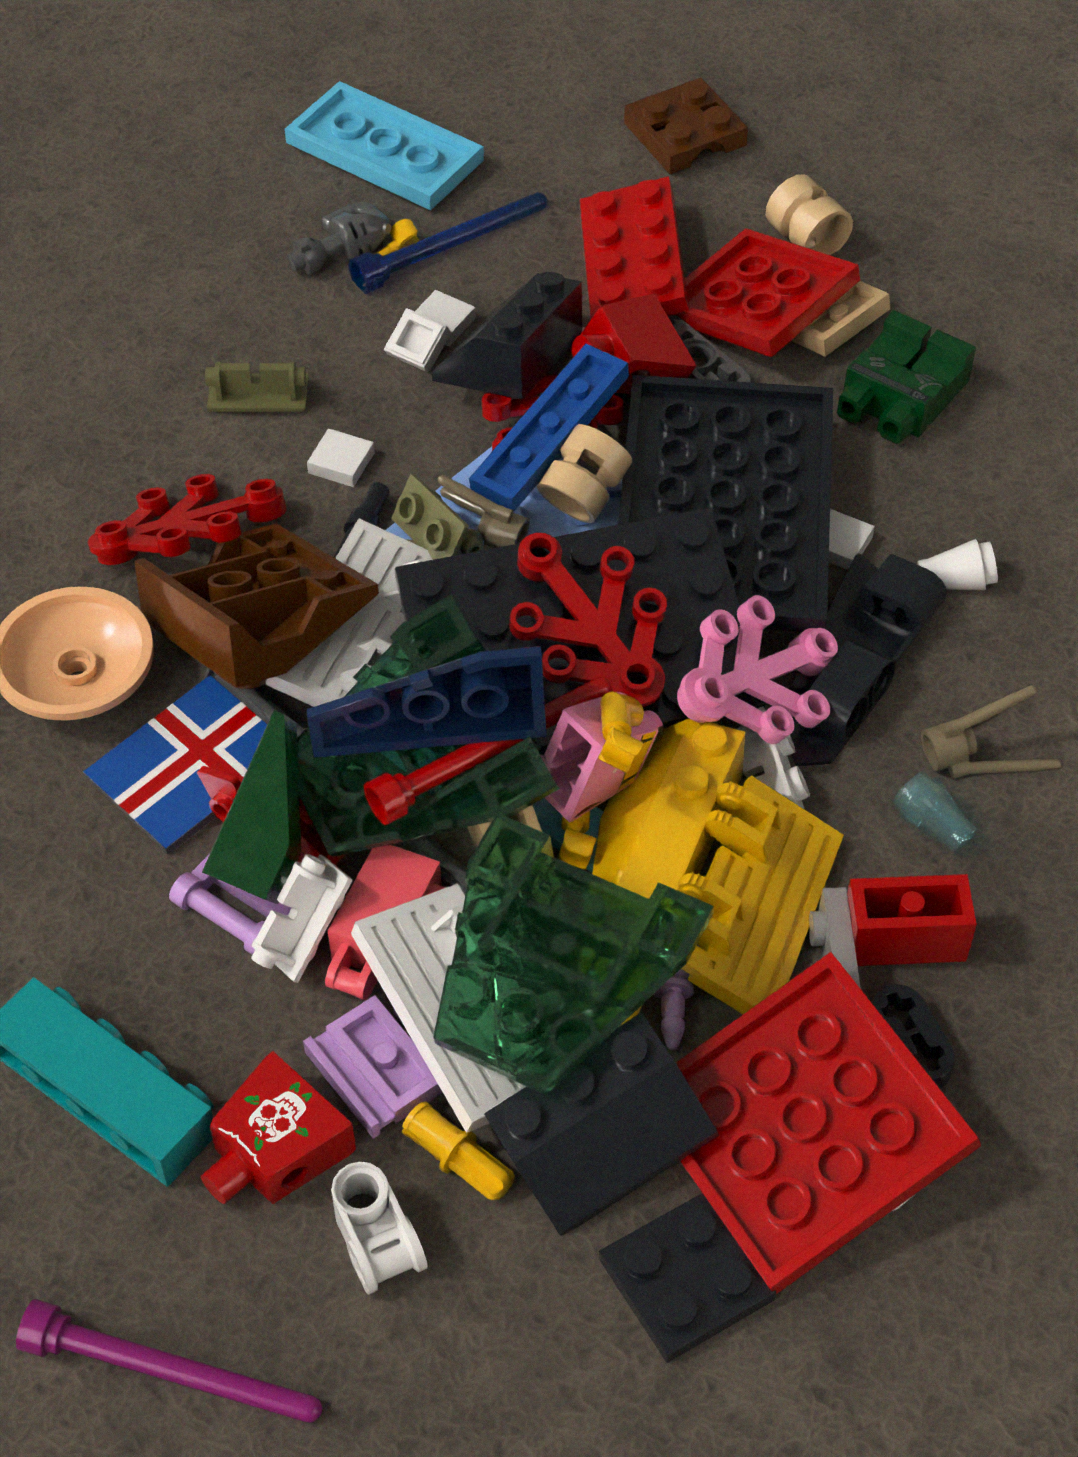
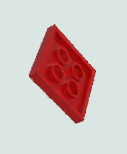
[675,228,860,357]

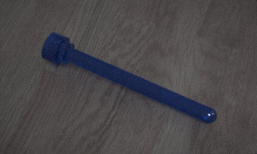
[348,192,548,294]

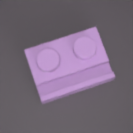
[303,995,443,1139]

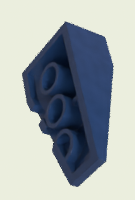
[307,646,547,757]

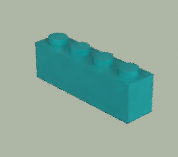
[0,977,214,1187]

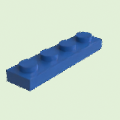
[469,344,629,513]

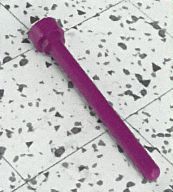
[16,1299,322,1423]

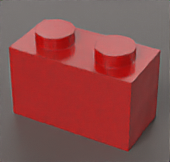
[847,874,977,966]

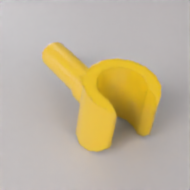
[362,219,421,271]

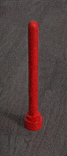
[364,677,612,825]

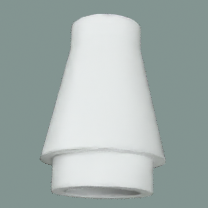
[917,539,998,590]

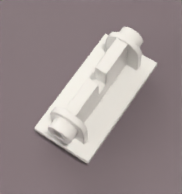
[737,706,810,810]
[251,854,353,983]

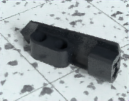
[789,553,947,766]

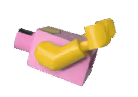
[532,691,664,870]

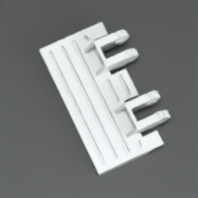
[266,518,433,707]
[351,883,585,1133]

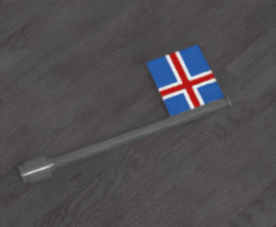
[83,667,573,982]

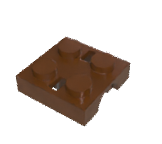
[624,77,748,174]

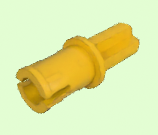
[402,1101,515,1200]

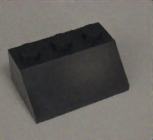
[432,272,583,399]
[484,1012,719,1236]

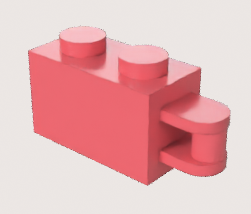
[325,840,446,1000]

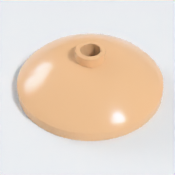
[0,587,154,720]

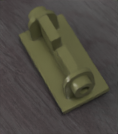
[205,362,309,412]
[391,473,484,560]

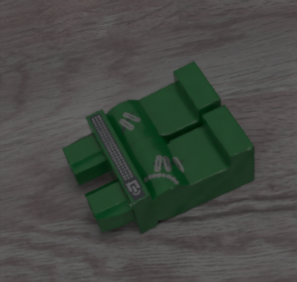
[837,310,976,444]

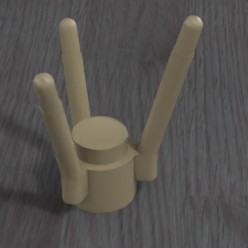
[405,475,530,550]
[921,685,1062,779]

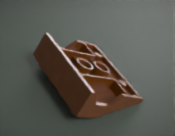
[134,523,379,689]

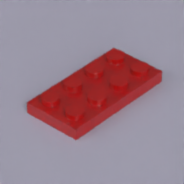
[580,176,689,319]

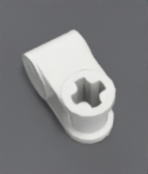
[331,1162,428,1295]

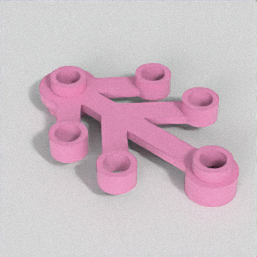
[677,595,838,744]

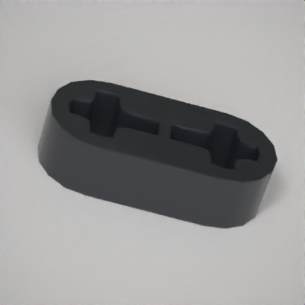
[872,984,955,1089]

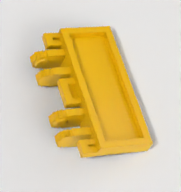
[664,776,844,1014]

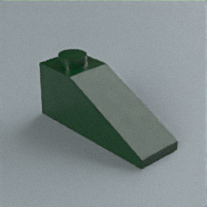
[202,710,301,904]

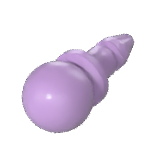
[652,942,694,1051]

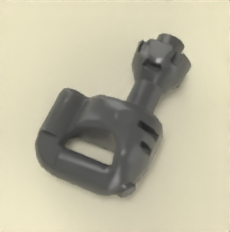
[287,202,391,276]

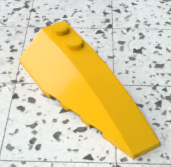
[573,718,746,1030]

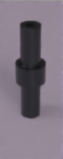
[334,482,390,558]

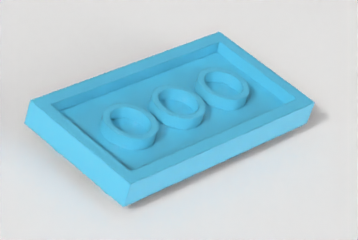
[285,81,484,211]

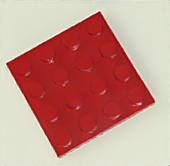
[676,952,981,1294]

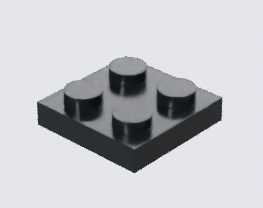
[599,1193,776,1363]

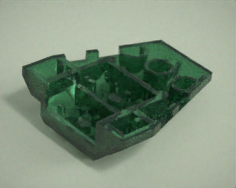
[297,595,560,857]
[433,813,714,1095]

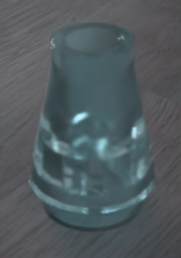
[892,771,978,853]

